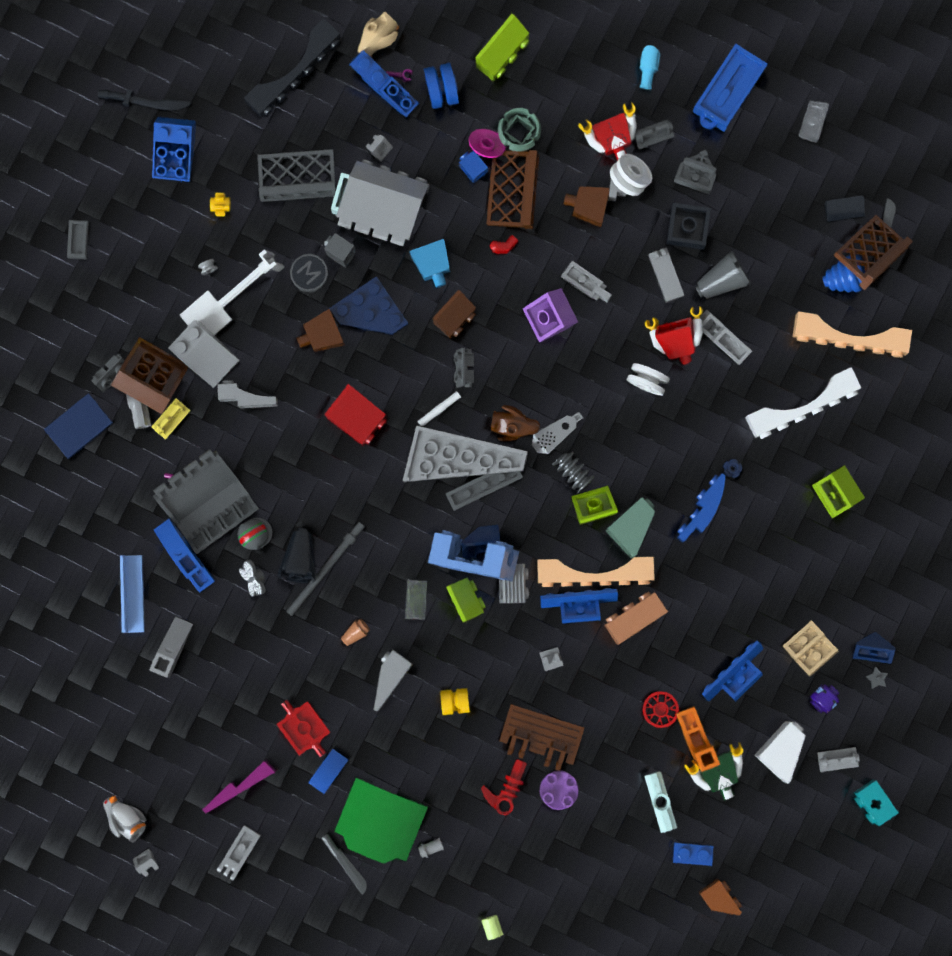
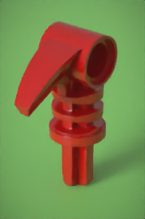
[481,759,527,815]

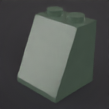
[606,498,655,559]

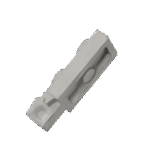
[561,261,612,303]

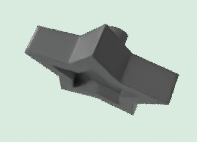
[865,667,888,689]

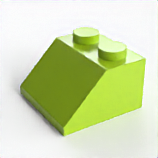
[446,578,486,623]

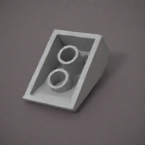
[169,320,240,388]
[374,650,413,712]

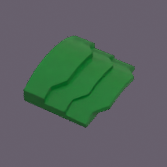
[334,777,428,863]

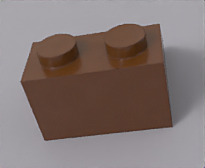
[433,290,476,339]

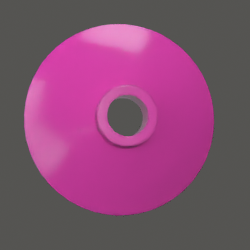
[469,129,506,158]

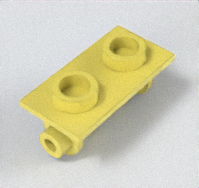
[151,399,191,439]

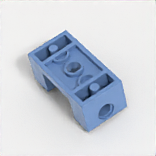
[428,530,519,582]

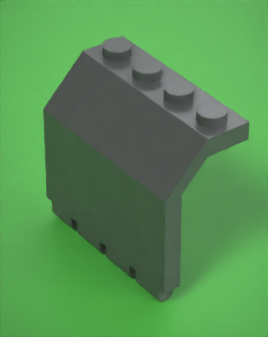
[153,449,259,554]

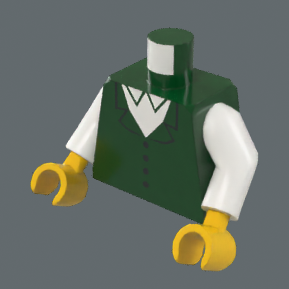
[685,742,743,800]

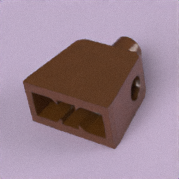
[564,187,610,227]
[296,309,345,352]

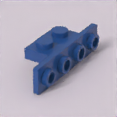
[540,588,618,624]
[702,640,764,702]

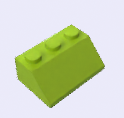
[476,14,530,81]

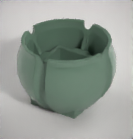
[498,108,541,152]

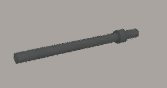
[286,522,365,616]

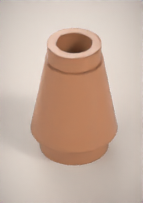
[341,619,370,646]

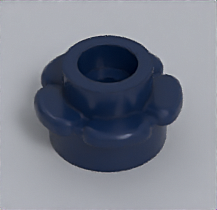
[723,459,742,478]

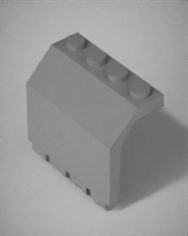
[336,160,430,246]

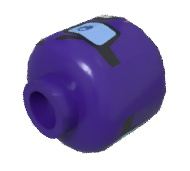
[810,685,839,713]

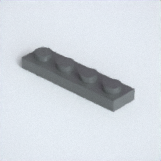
[446,471,523,511]

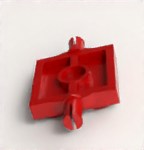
[276,699,331,757]

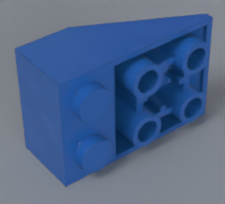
[152,117,196,182]

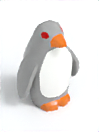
[103,795,146,843]

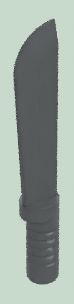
[874,199,896,262]
[321,834,367,894]

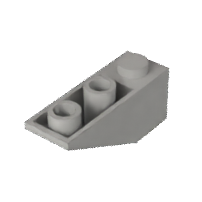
[149,617,193,678]

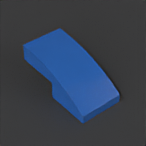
[309,749,348,794]

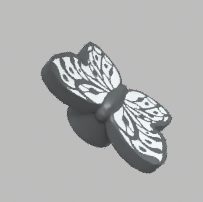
[239,560,265,597]

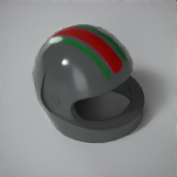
[237,518,272,550]

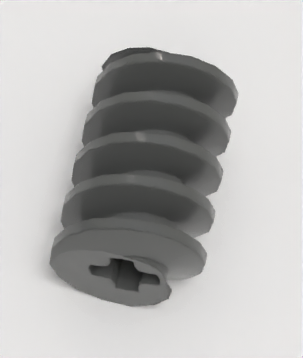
[552,452,594,493]

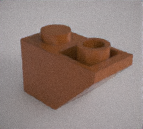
[699,879,742,915]

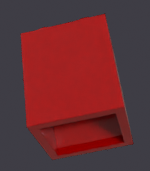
[325,384,387,446]

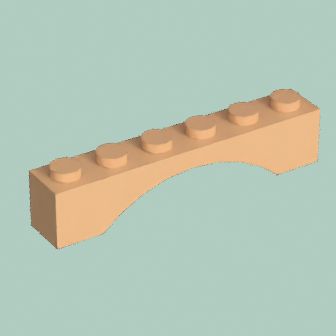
[792,312,912,357]
[537,557,654,587]

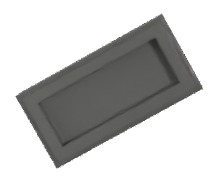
[67,220,89,259]

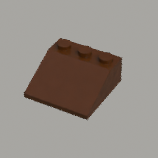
[111,337,189,414]

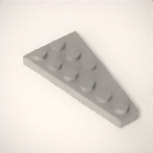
[403,426,528,482]

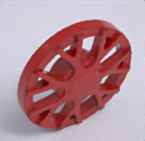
[643,691,679,728]

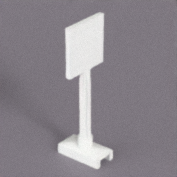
[180,250,284,335]

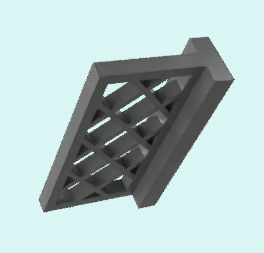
[258,149,336,202]

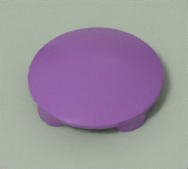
[540,771,579,810]

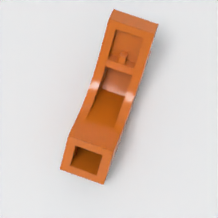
[676,706,720,772]

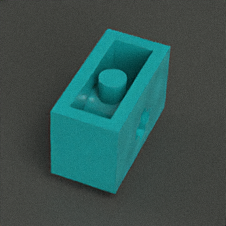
[854,780,898,826]

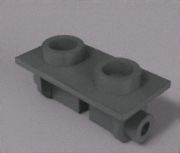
[635,120,675,149]
[454,348,474,388]
[91,354,125,392]

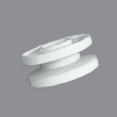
[610,154,652,196]
[627,363,670,396]

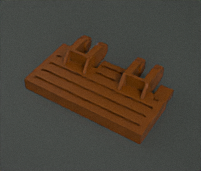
[499,704,584,771]

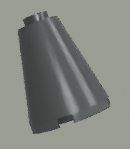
[695,251,751,299]

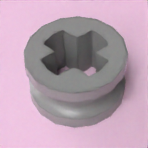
[198,259,217,275]

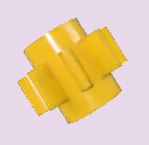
[210,193,231,216]

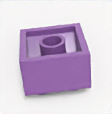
[523,288,578,342]

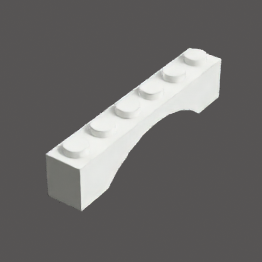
[745,367,861,439]

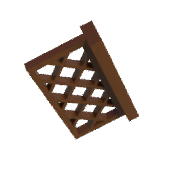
[486,150,540,229]
[834,215,913,290]

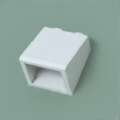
[755,721,805,784]

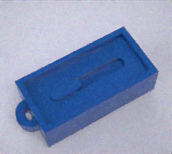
[693,44,768,132]

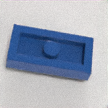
[673,842,713,866]

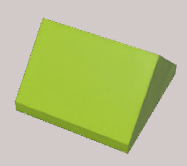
[571,486,618,525]

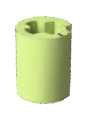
[481,915,503,940]

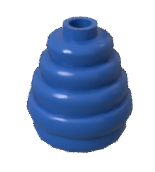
[823,255,865,292]

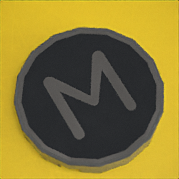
[290,254,328,292]

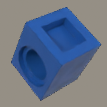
[459,151,488,184]

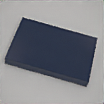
[44,393,113,459]

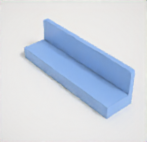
[120,555,145,633]

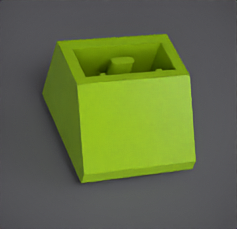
[812,465,865,518]

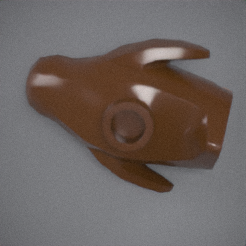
[491,405,540,441]

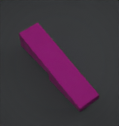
[203,760,276,813]

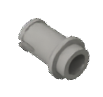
[418,838,444,858]

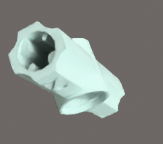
[644,771,677,833]

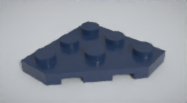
[329,277,409,335]

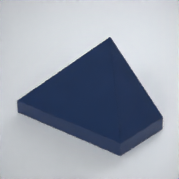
[853,632,895,664]

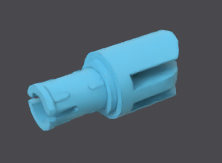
[640,45,660,90]

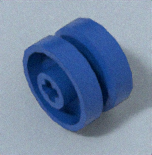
[424,62,459,109]

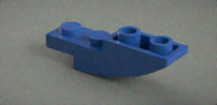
[349,50,419,117]
[677,473,725,543]
[154,518,215,593]

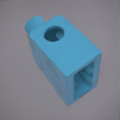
[410,239,450,288]

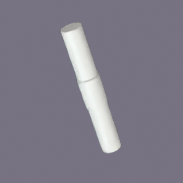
[417,391,461,427]

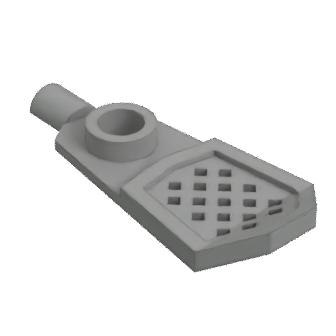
[532,412,583,454]

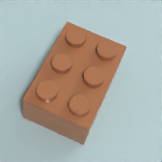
[604,592,668,644]

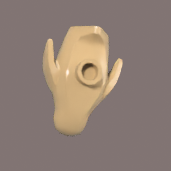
[358,12,399,57]

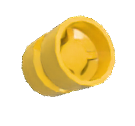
[440,688,470,715]

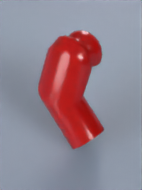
[490,235,519,254]

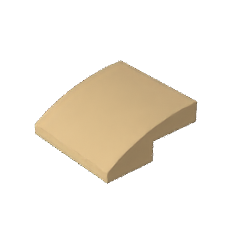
[783,620,839,677]

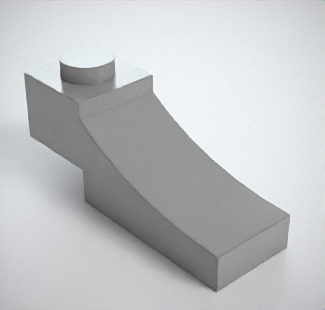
[700,310,752,365]
[218,380,278,408]

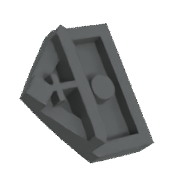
[674,150,716,194]

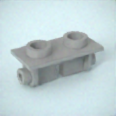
[817,747,860,772]

